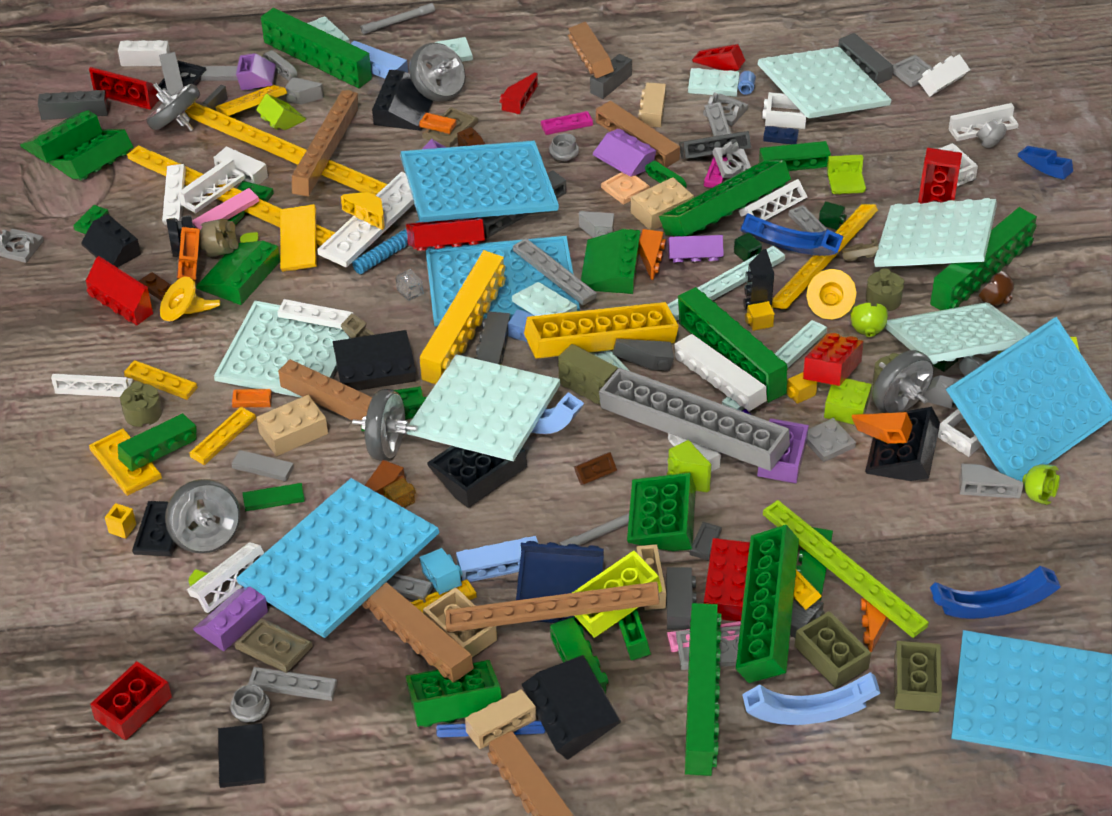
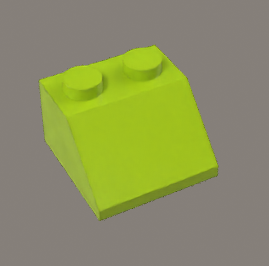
[256,93,306,130]
[667,440,711,493]

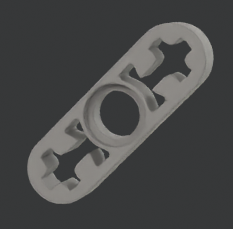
[263,50,297,81]

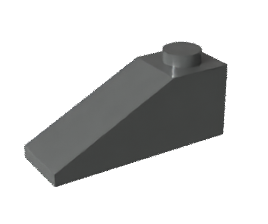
[612,339,674,371]

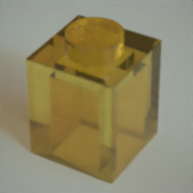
[383,478,416,508]

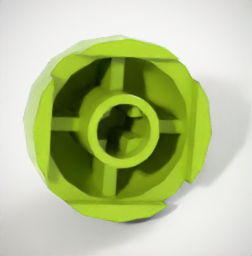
[850,303,888,337]
[1022,464,1060,505]

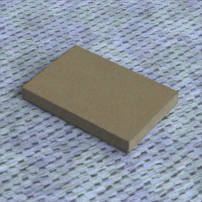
[422,107,478,147]
[235,618,312,673]

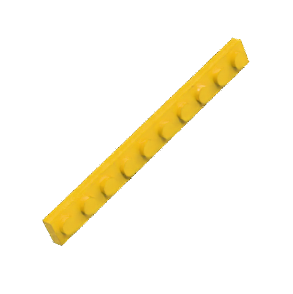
[772,204,878,309]

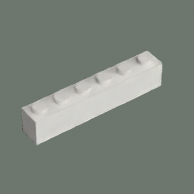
[674,334,767,411]

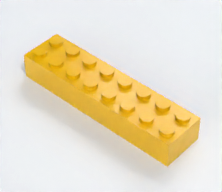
[420,250,506,385]
[524,302,679,359]

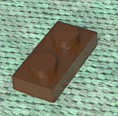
[139,272,171,301]
[573,452,617,485]

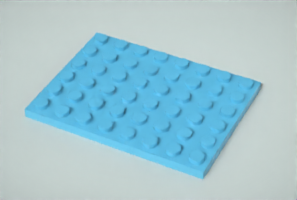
[400,141,559,222]
[426,236,580,327]
[946,317,1112,482]
[236,478,439,638]
[951,630,1112,766]

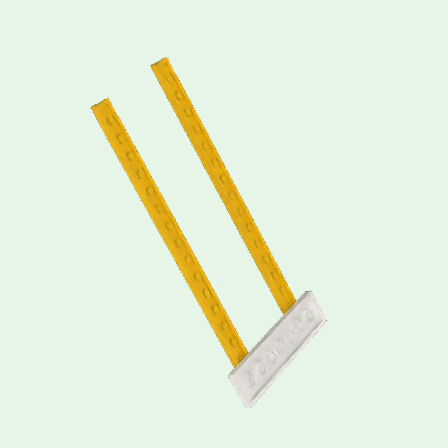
[127,102,414,267]

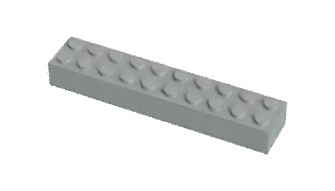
[599,368,790,471]

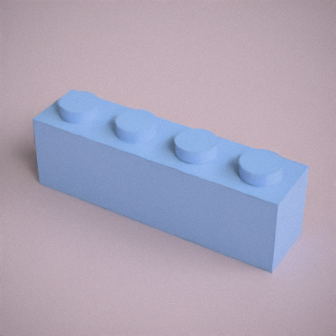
[351,41,408,78]
[456,536,538,582]

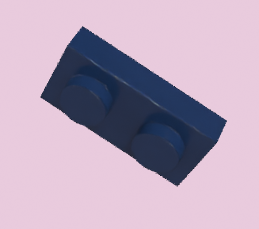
[763,126,799,145]

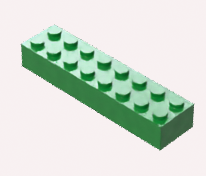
[261,8,372,88]
[659,160,791,237]
[930,207,1037,311]
[678,287,788,403]
[735,524,799,683]
[685,603,721,776]

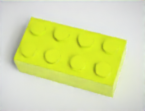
[572,551,663,638]

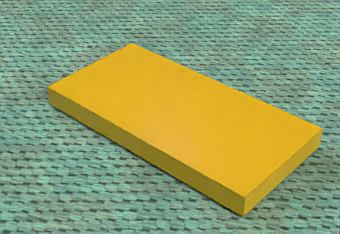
[215,84,287,116]
[280,204,317,272]
[89,428,162,496]

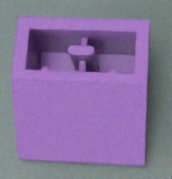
[236,53,276,90]

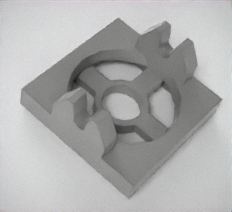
[703,92,748,126]
[712,142,751,178]
[0,229,44,263]

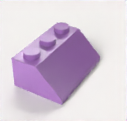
[593,129,656,177]
[667,235,724,262]
[193,587,268,652]

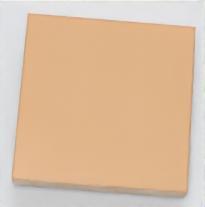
[601,172,650,205]

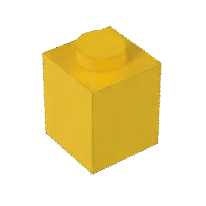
[745,301,775,331]
[787,372,817,404]
[105,503,137,539]

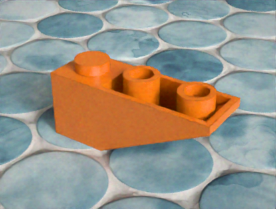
[639,229,666,280]
[851,412,912,443]
[860,590,891,653]

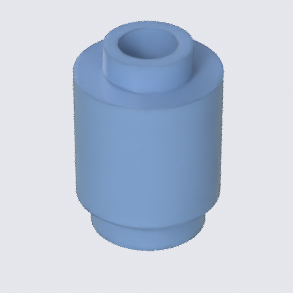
[738,71,756,95]

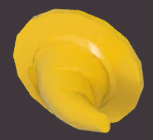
[806,269,857,320]
[160,277,220,322]

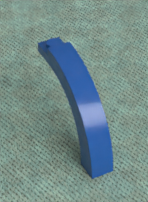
[740,213,844,256]
[930,566,1061,619]

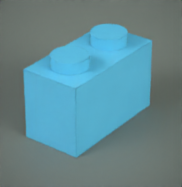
[420,548,462,595]

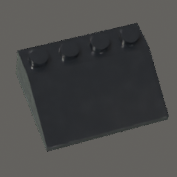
[372,70,433,131]
[332,330,416,391]
[865,406,940,481]
[427,446,527,508]
[521,655,621,760]

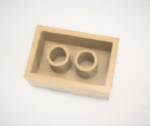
[631,178,694,230]
[256,395,328,457]
[423,587,497,657]

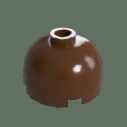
[979,270,1014,307]

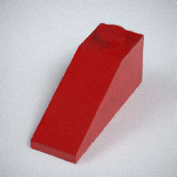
[692,44,746,71]
[500,73,538,114]

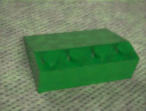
[20,110,102,163]
[49,129,133,180]
[581,229,640,294]
[196,241,280,305]
[627,473,696,551]
[406,660,502,727]

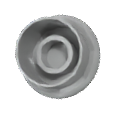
[976,120,1007,148]
[549,133,579,161]
[230,685,270,723]

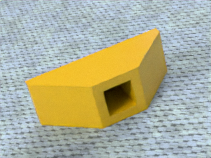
[341,192,385,230]

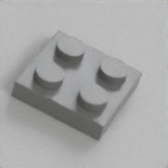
[893,55,933,87]
[806,418,856,462]

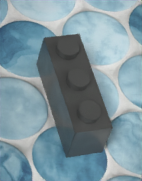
[590,54,632,99]
[666,567,696,630]

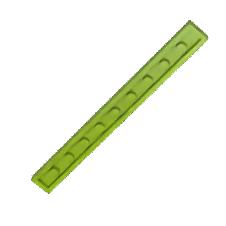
[763,500,929,638]

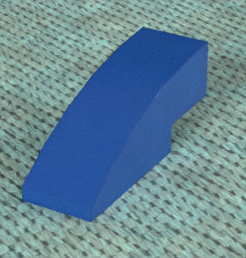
[1018,146,1073,179]

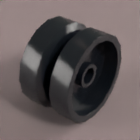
[166,215,195,257]

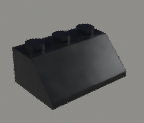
[81,213,141,268]
[743,249,775,309]

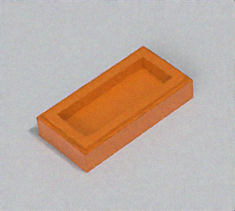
[419,113,457,134]
[232,389,272,408]

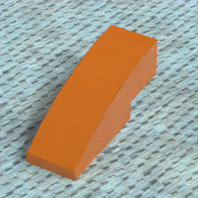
[177,227,200,281]

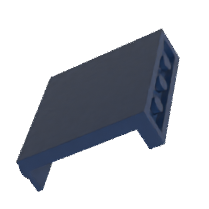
[516,541,604,625]

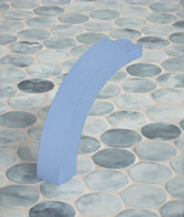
[531,392,584,434]
[742,672,881,725]

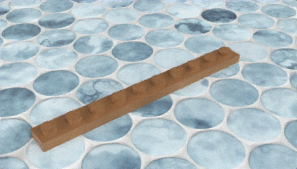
[446,582,660,632]

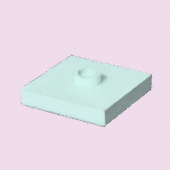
[435,37,473,62]

